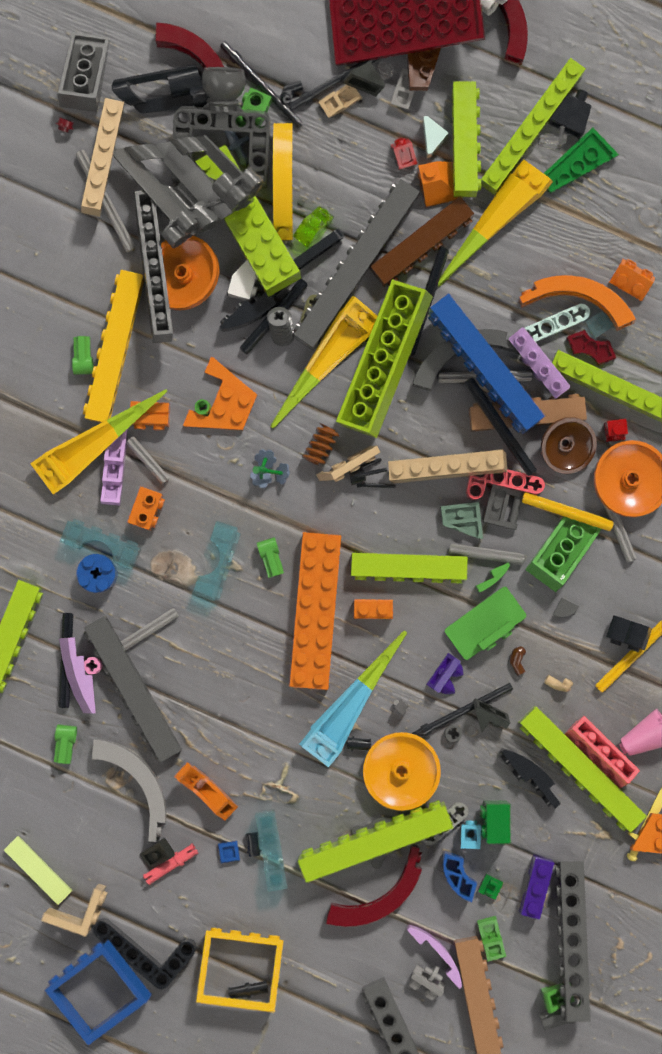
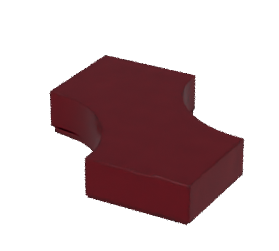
[566,330,616,366]

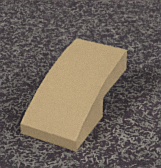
[319,85,362,118]

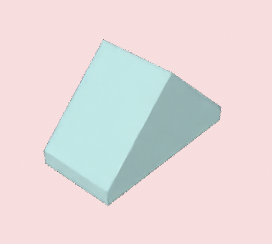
[423,116,448,159]

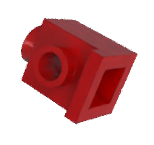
[604,419,628,442]

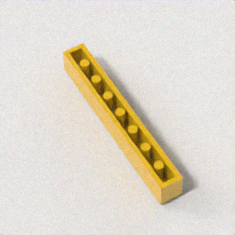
[83,270,144,423]

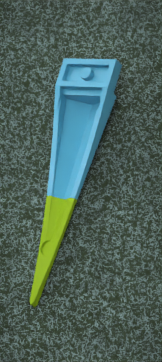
[299,631,407,767]

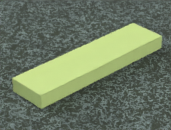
[4,836,73,905]

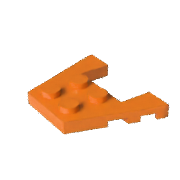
[183,357,257,431]

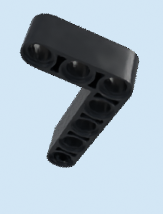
[93,918,197,989]

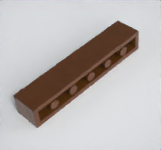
[370,196,474,287]

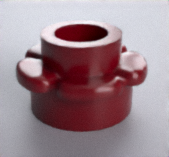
[56,117,74,133]

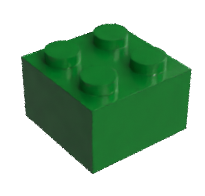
[480,800,511,844]

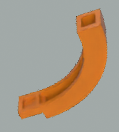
[519,275,636,331]

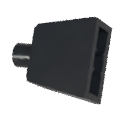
[548,89,591,139]

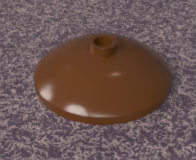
[541,417,597,474]

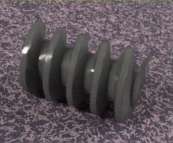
[267,307,295,346]

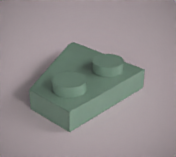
[440,502,483,539]

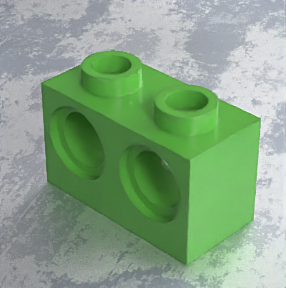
[236,88,272,133]

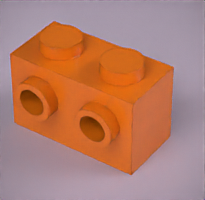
[127,486,165,531]

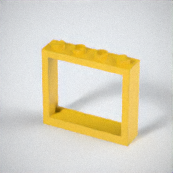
[196,928,283,1013]

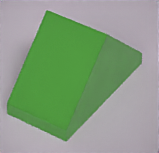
[541,982,575,1013]

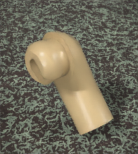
[544,675,573,692]

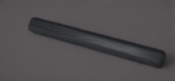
[240,279,308,354]
[58,613,73,708]

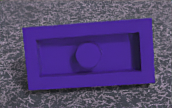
[426,653,463,694]

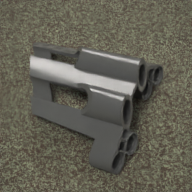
[113,135,263,248]

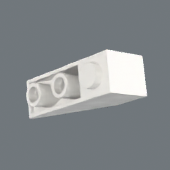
[228,260,258,302]

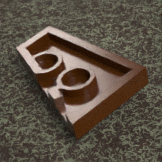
[407,48,441,91]

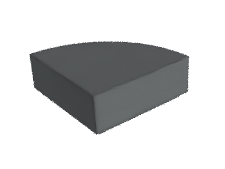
[553,598,579,617]

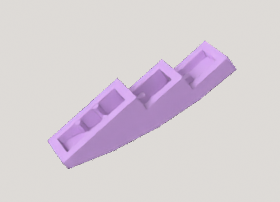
[100,429,128,506]
[59,637,96,713]

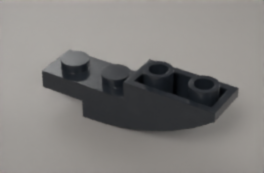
[219,288,284,332]
[500,748,561,808]

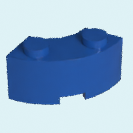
[442,851,477,902]

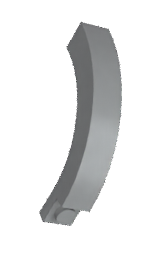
[92,739,167,842]

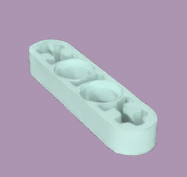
[525,304,590,342]

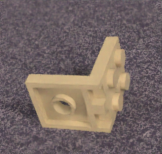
[41,884,108,936]

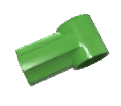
[72,336,94,375]
[256,537,284,578]
[54,724,77,764]

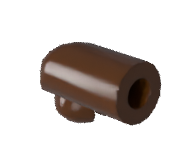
[509,646,526,676]

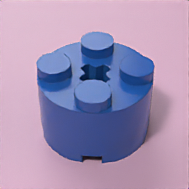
[77,554,118,593]

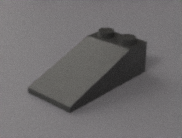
[58,32,110,112]

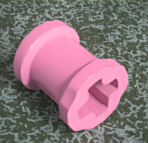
[84,657,103,674]

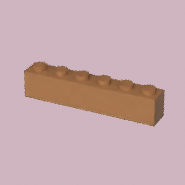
[469,394,587,432]
[454,936,504,1054]

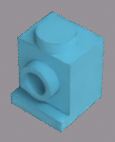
[461,820,481,849]

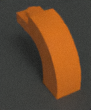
[174,762,238,821]

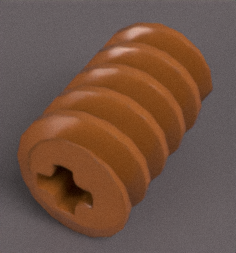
[302,423,340,466]

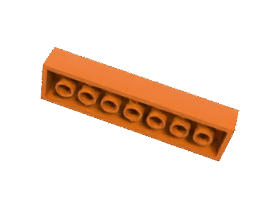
[289,532,341,690]

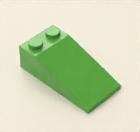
[525,506,602,592]

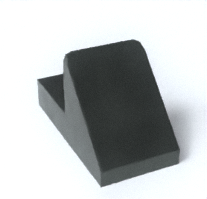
[473,698,510,732]
[140,838,175,870]

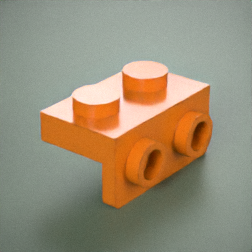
[609,259,655,301]

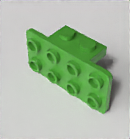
[445,587,526,660]

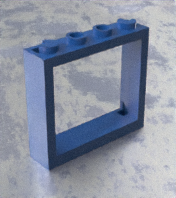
[45,940,152,1045]

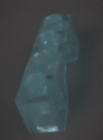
[59,519,141,570]
[192,521,241,601]
[255,809,288,892]

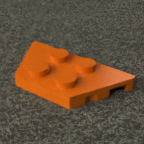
[630,813,662,853]

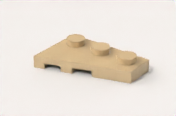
[316,446,380,482]

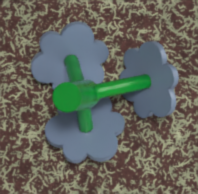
[250,449,290,489]

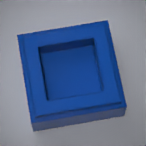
[218,841,240,863]

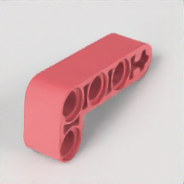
[466,469,545,500]

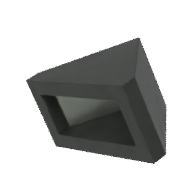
[343,62,385,96]

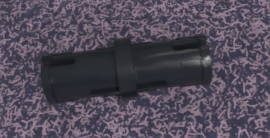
[228,981,269,999]

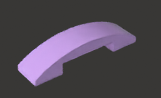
[407,925,462,989]

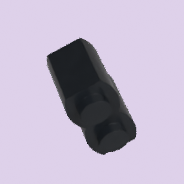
[606,615,652,652]

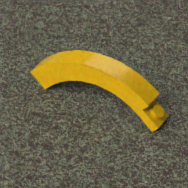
[273,123,293,240]

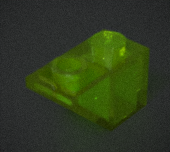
[293,206,334,248]

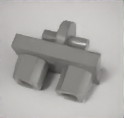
[409,965,446,1000]

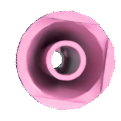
[619,709,662,756]

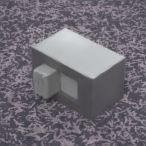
[393,699,409,715]

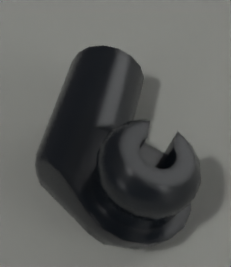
[280,81,303,104]

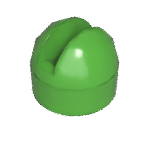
[195,399,211,415]

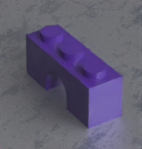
[519,855,554,920]

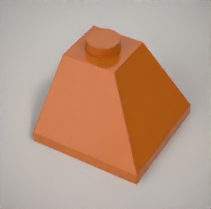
[417,161,463,207]

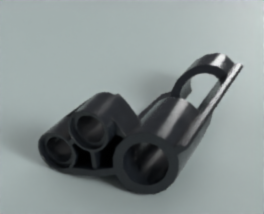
[111,64,209,123]

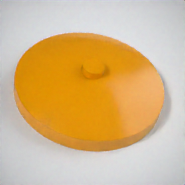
[363,732,441,811]

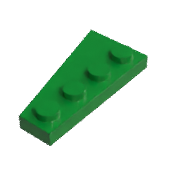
[543,128,619,194]

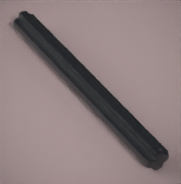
[410,247,449,356]
[464,377,537,476]

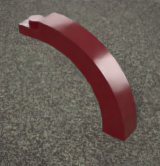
[498,0,528,66]
[156,22,224,69]
[326,844,422,927]

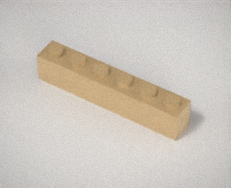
[81,98,124,217]
[388,450,507,484]

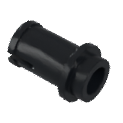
[347,736,371,751]
[246,832,262,857]

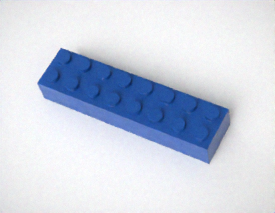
[428,293,545,434]

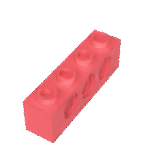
[565,716,640,789]

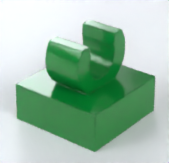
[478,873,504,900]

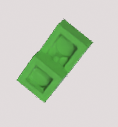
[475,563,510,593]
[477,916,506,962]

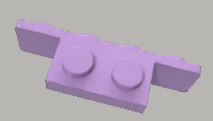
[509,327,570,398]

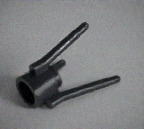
[349,458,396,488]

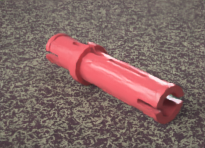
[143,843,199,885]

